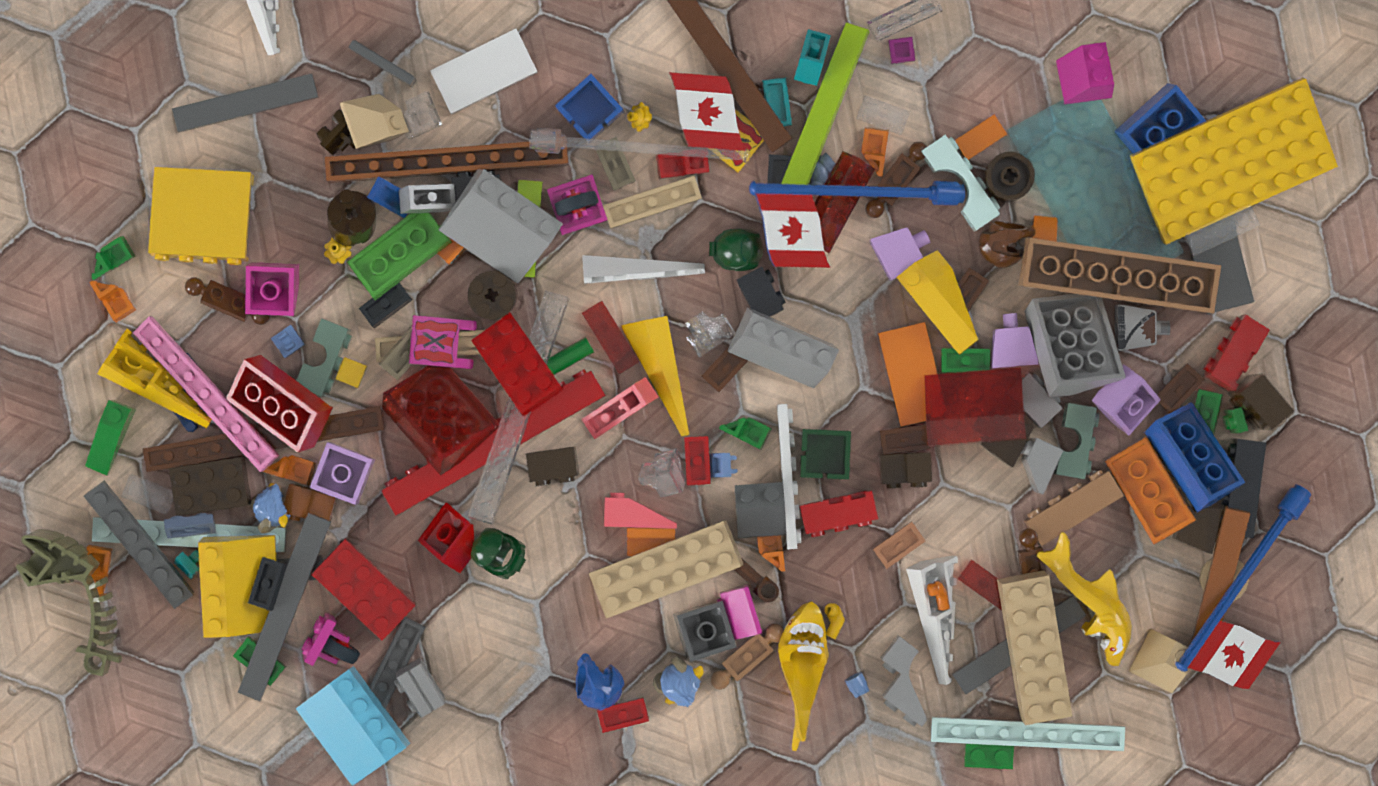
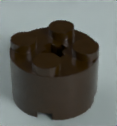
[984,151,1035,202]
[327,189,376,246]
[467,271,517,320]

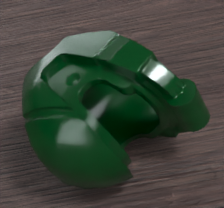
[709,228,764,271]
[471,528,526,579]

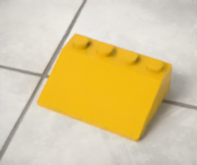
[198,535,277,638]

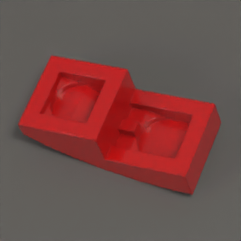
[656,148,710,179]

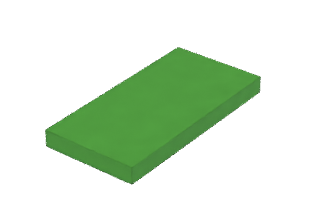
[347,213,452,300]

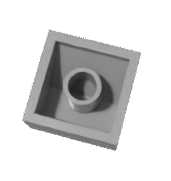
[1021,438,1063,494]

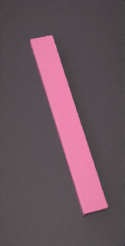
[133,316,279,472]

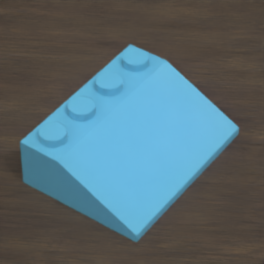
[296,666,410,786]

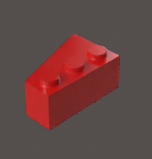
[1203,314,1270,391]
[799,490,878,538]

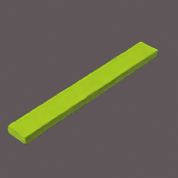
[781,22,869,185]

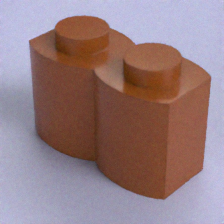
[283,483,338,521]

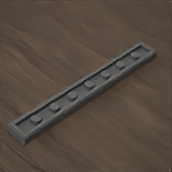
[238,513,332,701]

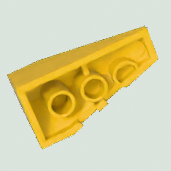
[897,250,978,355]

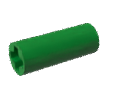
[544,337,594,375]

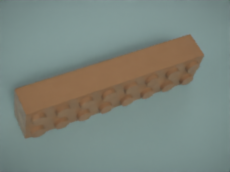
[1018,237,1221,314]

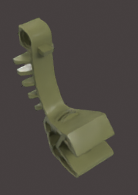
[16,529,122,676]

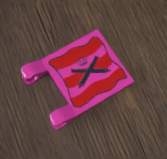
[409,315,477,369]

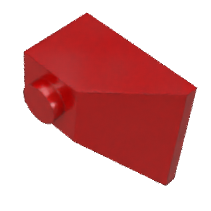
[418,502,474,573]

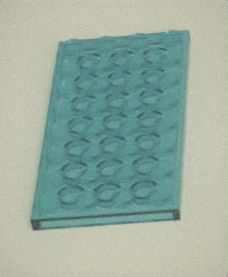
[1007,100,1184,258]

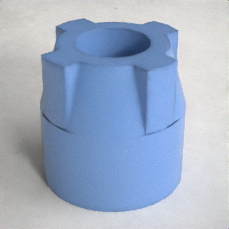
[845,672,870,698]

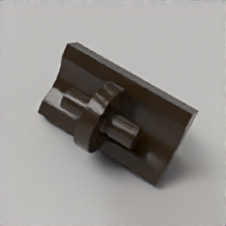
[316,109,355,155]

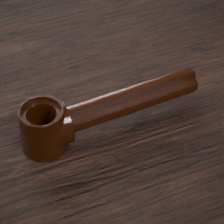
[734,558,779,602]

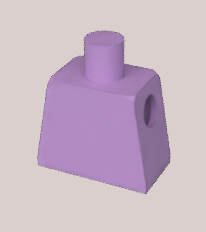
[869,228,931,281]
[990,313,1038,369]

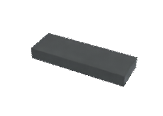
[348,40,417,88]

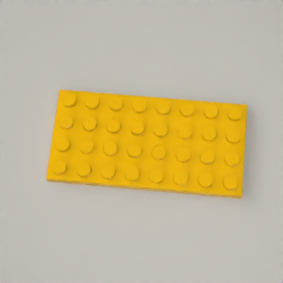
[1129,78,1338,245]

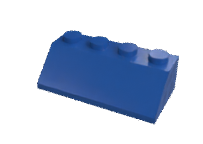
[1144,402,1245,512]

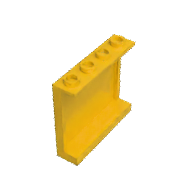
[148,167,254,265]

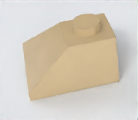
[340,94,409,149]
[1129,628,1189,693]

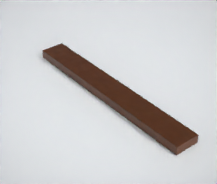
[667,0,793,153]

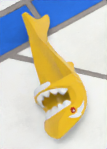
[1037,532,1132,666]
[778,601,829,751]

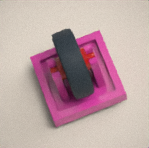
[547,174,608,236]
[301,612,360,666]

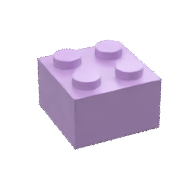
[1092,364,1161,436]
[310,442,375,505]

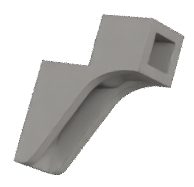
[881,635,927,727]

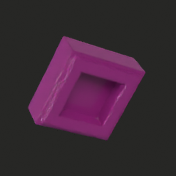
[888,37,916,65]

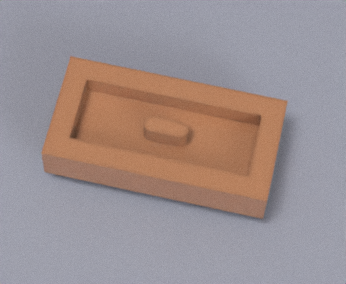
[872,521,926,569]

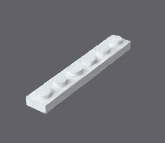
[777,404,801,549]

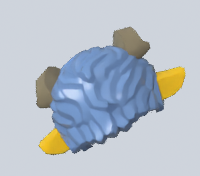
[251,483,291,533]
[653,656,704,707]

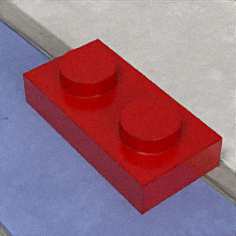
[684,436,711,485]
[597,697,649,733]

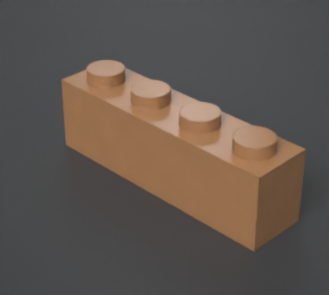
[1024,469,1124,546]

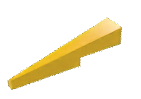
[621,316,689,436]
[97,328,212,428]

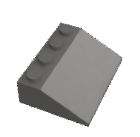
[439,169,563,284]
[1024,294,1126,398]

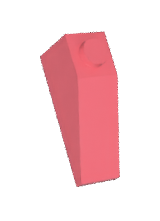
[581,377,659,439]
[604,492,677,529]

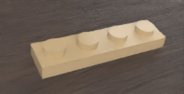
[603,176,702,229]

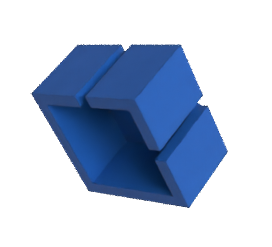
[555,74,624,144]

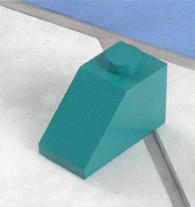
[794,29,831,86]

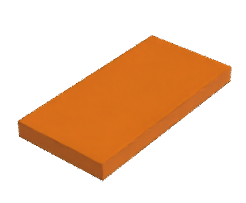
[878,322,948,427]
[1105,437,1196,545]

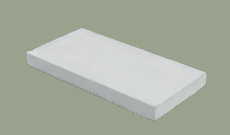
[430,29,538,114]

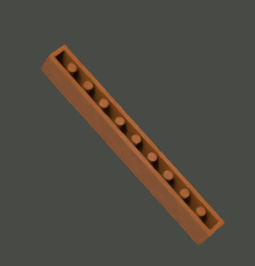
[325,139,569,183]

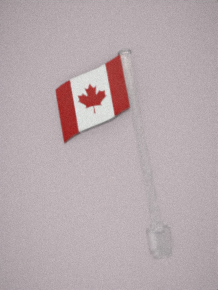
[529,72,750,163]

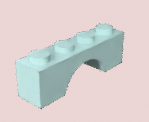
[921,134,1000,232]

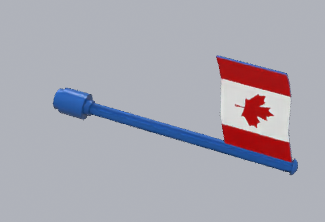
[749,181,965,268]
[1175,484,1311,689]

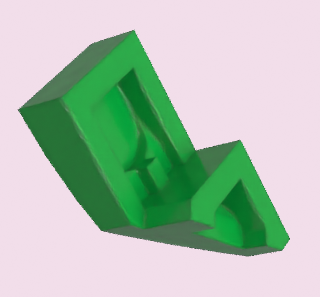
[92,236,136,280]
[719,417,772,450]

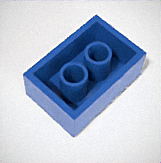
[1114,83,1206,154]

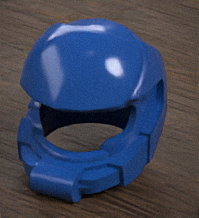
[576,653,624,710]

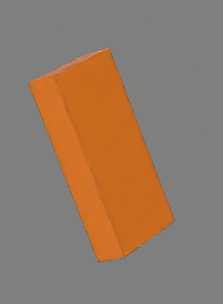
[955,114,1007,160]

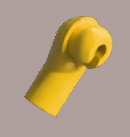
[824,603,845,640]

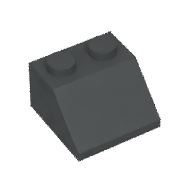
[735,482,786,539]
[673,601,736,662]

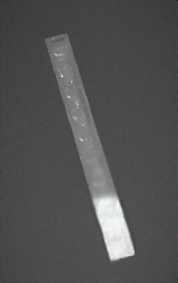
[468,291,569,525]

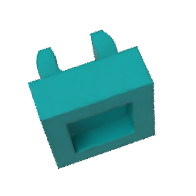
[174,550,200,580]

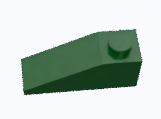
[85,400,136,476]

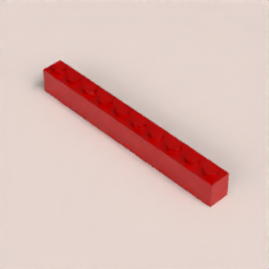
[381,369,606,516]

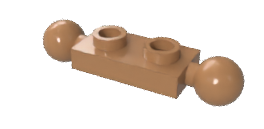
[711,623,784,690]

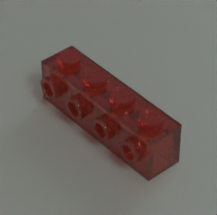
[814,151,875,253]

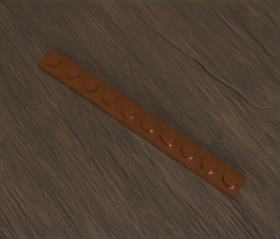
[142,406,385,472]

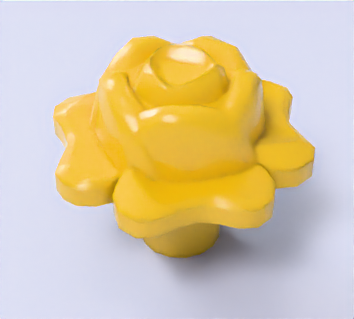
[627,102,652,132]
[324,238,352,264]

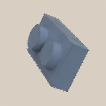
[164,513,216,538]

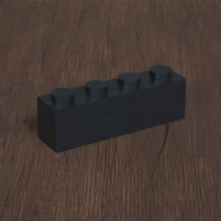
[1219,438,1266,538]

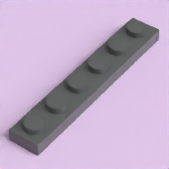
[84,480,195,609]

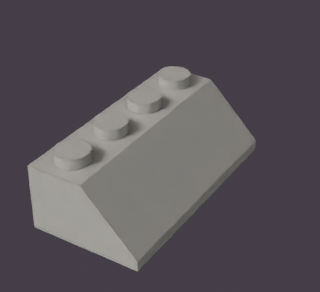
[728,307,839,388]

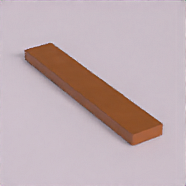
[1190,507,1250,644]

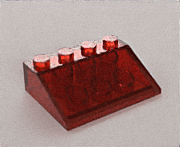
[382,365,500,475]
[924,367,1027,448]

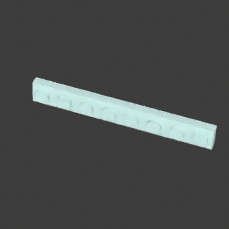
[92,517,287,552]
[931,717,1125,751]

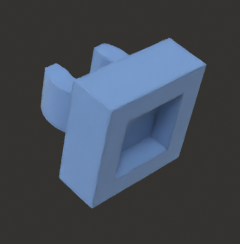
[271,325,305,358]
[709,453,738,478]

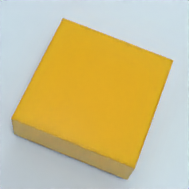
[335,357,367,388]

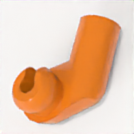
[927,581,950,611]

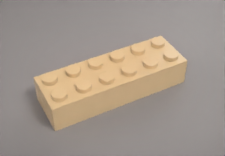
[589,520,744,619]
[997,570,1073,725]

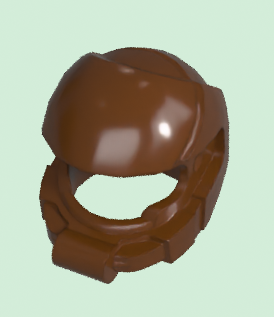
[979,220,1036,268]

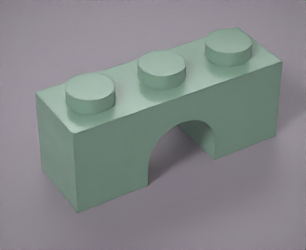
[296,318,352,397]
[1053,403,1100,479]

